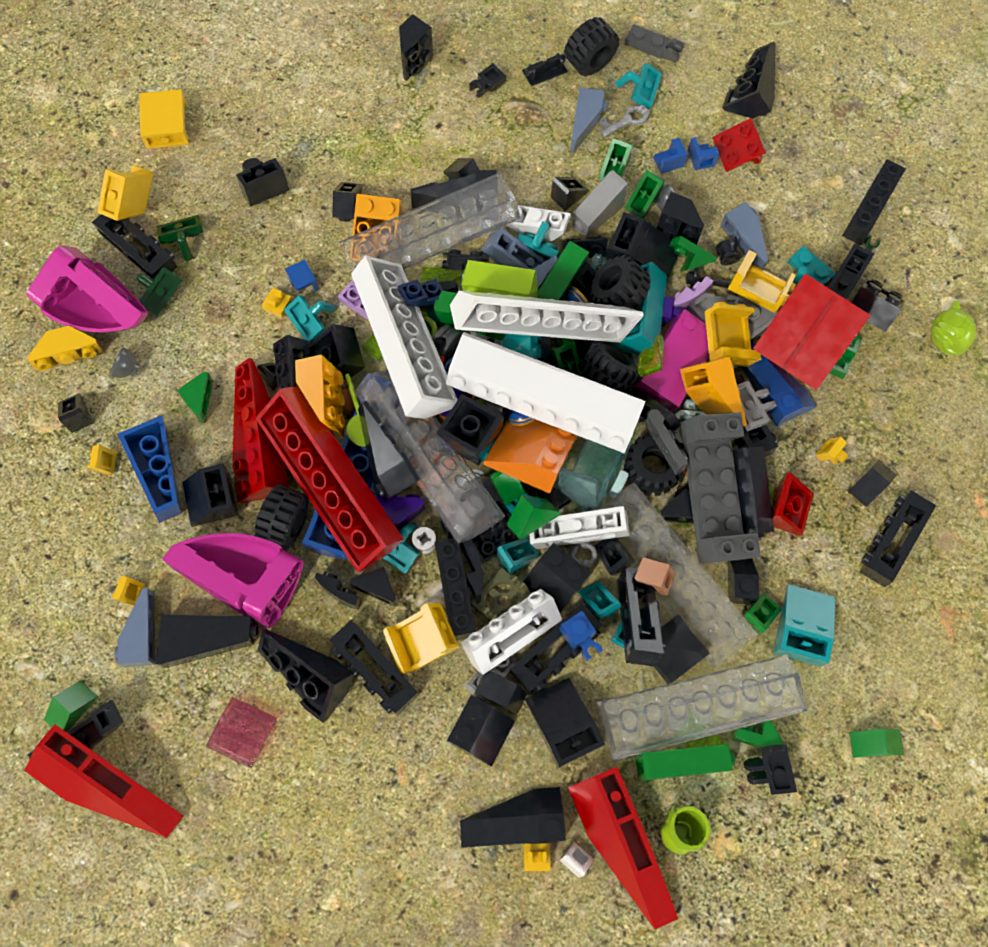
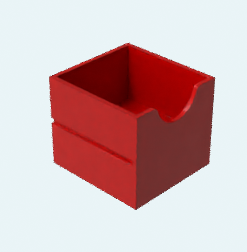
[753,274,871,390]

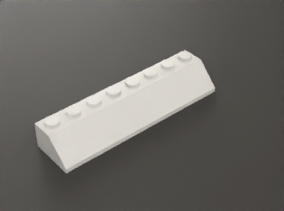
[351,255,457,419]
[450,291,644,342]
[445,332,645,453]

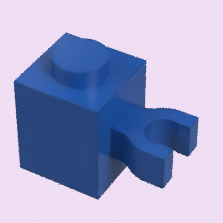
[559,611,603,662]

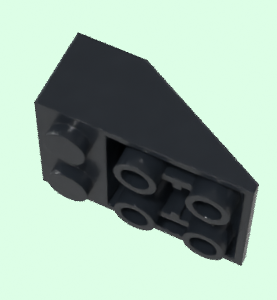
[606,212,678,283]
[443,475,519,563]
[525,678,605,769]

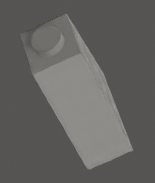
[572,170,628,238]

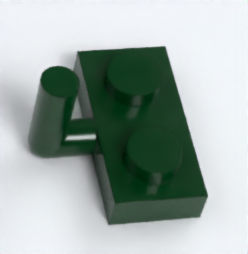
[156,215,203,261]
[137,267,183,317]

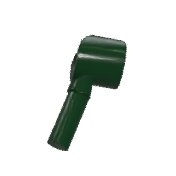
[865,235,880,252]

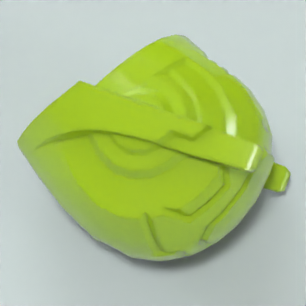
[931,301,976,355]
[660,803,710,856]

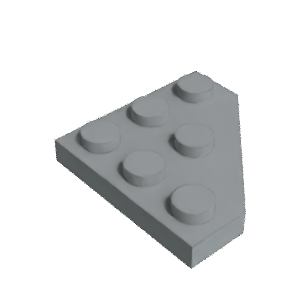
[688,293,779,341]

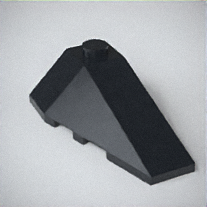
[722,41,776,119]
[411,170,498,221]
[358,401,420,502]
[257,629,354,723]
[460,787,566,848]

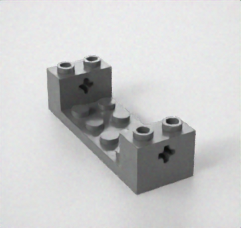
[681,412,761,564]

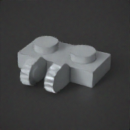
[737,381,777,431]

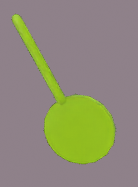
[345,374,366,447]

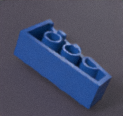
[117,415,181,523]

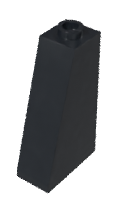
[732,447,774,538]
[156,615,258,668]

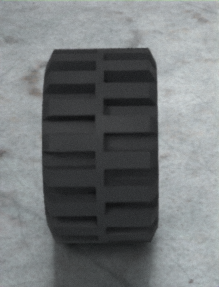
[564,17,620,77]
[589,255,651,310]
[578,341,641,394]
[624,433,683,496]
[255,484,309,551]

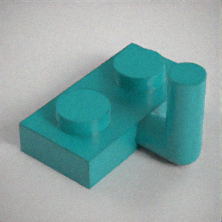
[615,62,662,109]
[517,221,560,260]
[787,246,836,286]
[284,295,336,343]
[383,522,420,574]

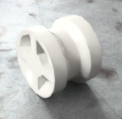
[412,527,436,554]

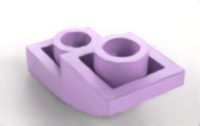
[673,276,713,311]
[338,281,369,320]

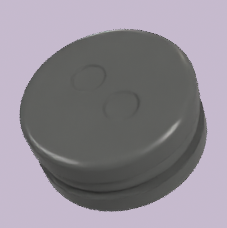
[432,324,464,364]

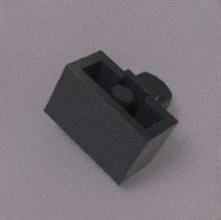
[236,158,289,207]

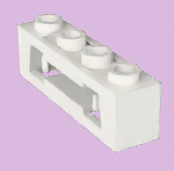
[530,506,630,549]
[461,589,562,675]

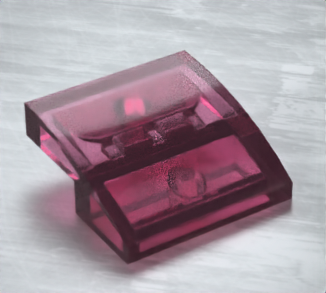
[206,697,277,768]

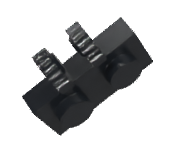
[743,744,797,795]

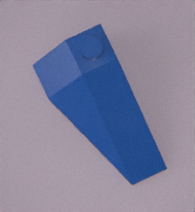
[741,341,817,426]

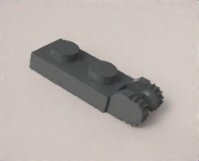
[624,24,684,62]
[645,409,688,475]

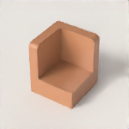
[635,557,676,596]

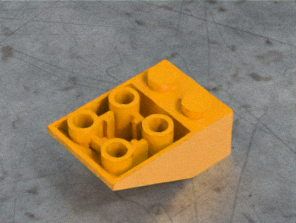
[350,194,404,263]
[295,355,346,437]
[680,357,747,426]

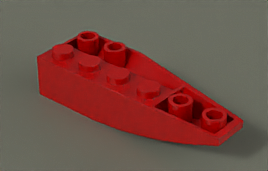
[232,358,289,503]
[24,724,184,838]
[568,767,678,930]

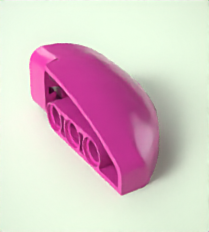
[26,245,148,333]
[162,533,304,628]

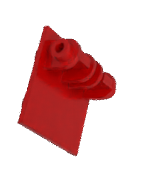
[712,118,766,172]

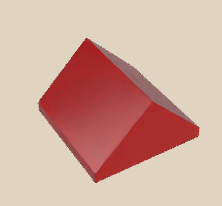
[771,473,814,536]

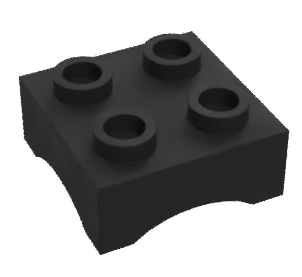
[654,614,710,686]

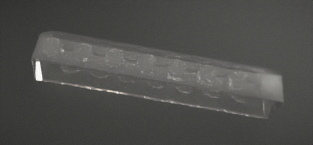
[339,172,521,273]
[354,370,505,544]
[602,483,758,668]
[597,654,808,761]

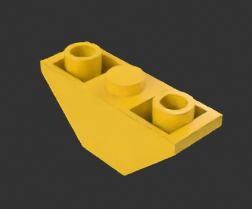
[27,325,104,371]

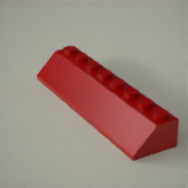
[255,386,404,573]

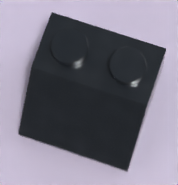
[309,324,365,380]
[437,394,504,466]
[523,542,591,613]
[447,695,515,767]

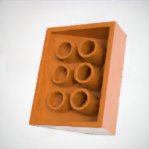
[483,420,578,493]

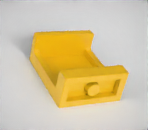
[139,89,189,149]
[97,165,154,221]
[728,250,796,314]
[705,302,762,367]
[383,602,459,674]

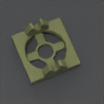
[471,568,531,621]

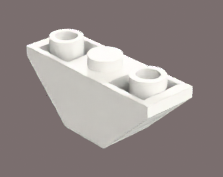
[503,204,571,243]

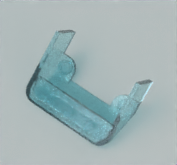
[558,439,630,512]

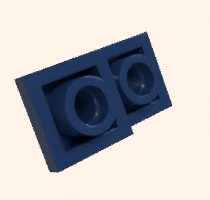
[397,278,444,307]

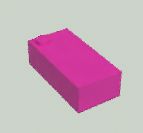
[632,309,709,411]

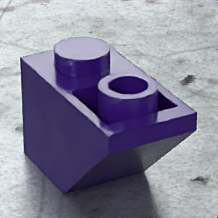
[377,494,425,530]

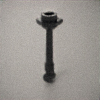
[685,268,731,288]

